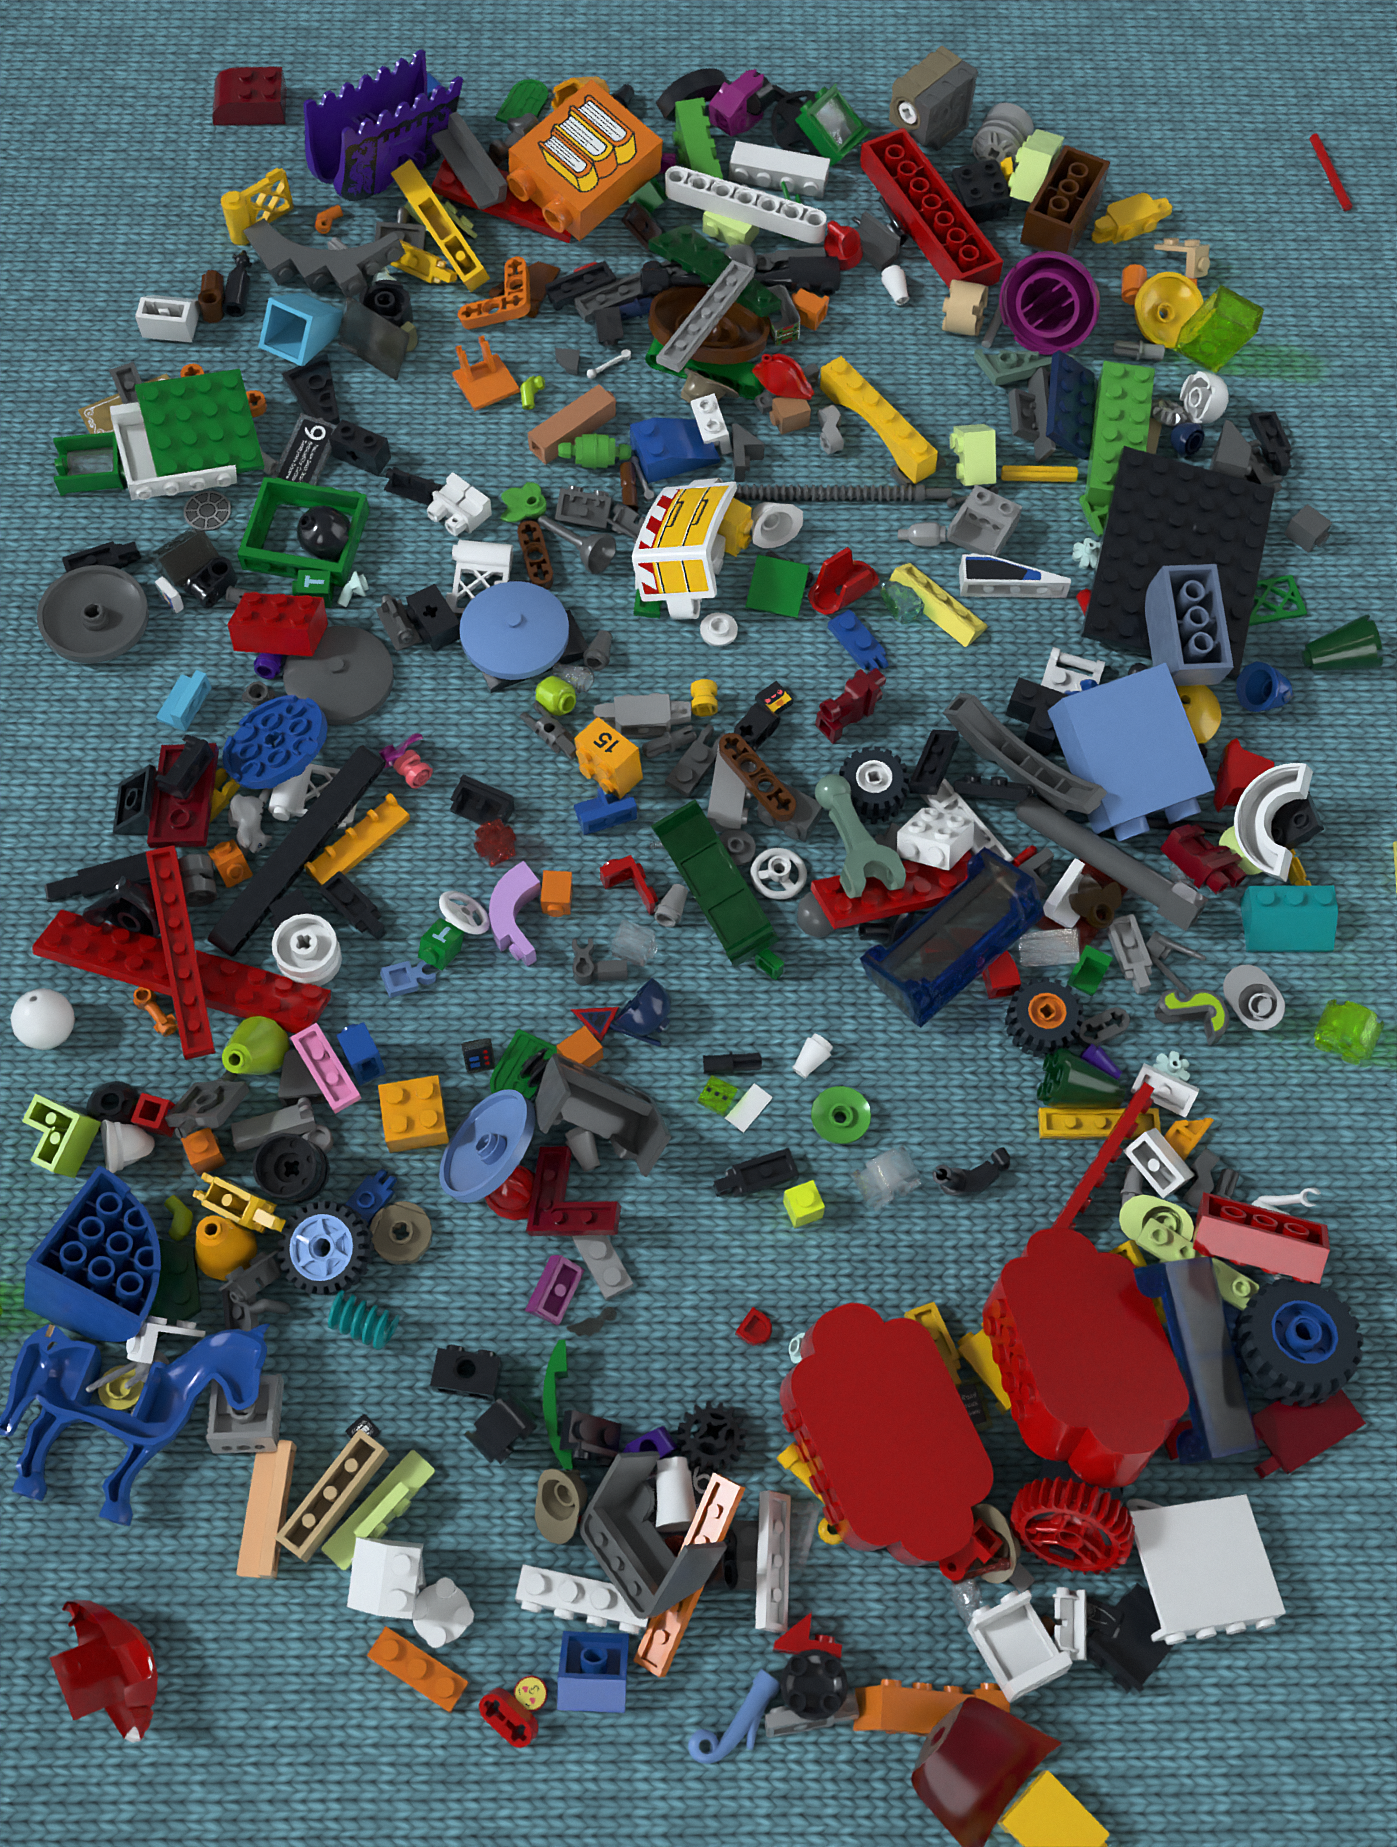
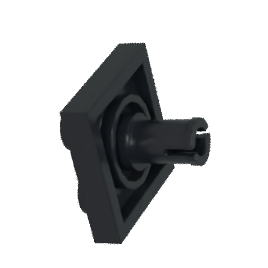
[1271,790,1324,851]

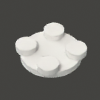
[412,1578,474,1648]

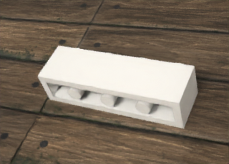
[729,141,830,198]

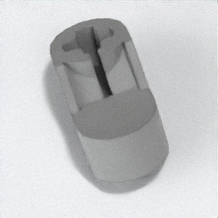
[817,405,844,455]

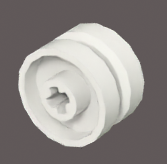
[272,914,342,987]

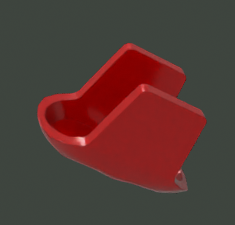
[808,547,879,615]
[1213,738,1274,814]

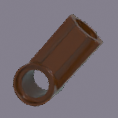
[198,270,225,323]

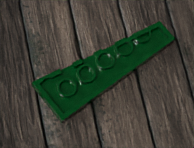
[648,224,782,318]

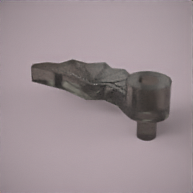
[566,1307,617,1337]

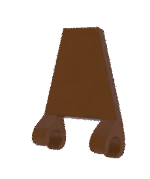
[489,261,561,318]

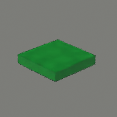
[745,554,810,619]

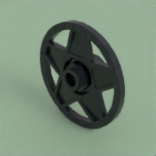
[771,90,842,157]

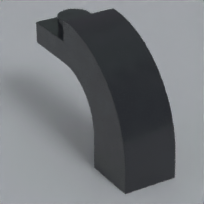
[656,68,733,123]

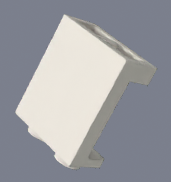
[967,1590,1073,1703]

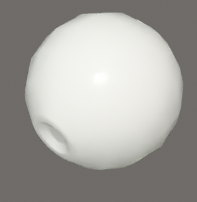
[10,988,75,1050]

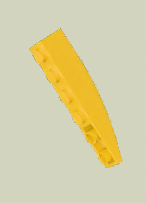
[390,159,491,293]

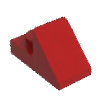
[772,1612,842,1660]

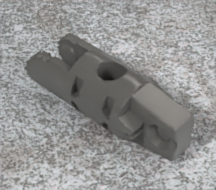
[520,700,577,761]

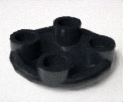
[780,1649,848,1721]

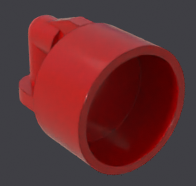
[824,221,863,270]

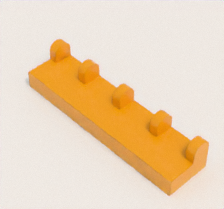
[304,793,410,886]

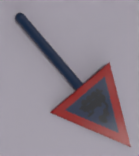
[570,1007,662,1047]

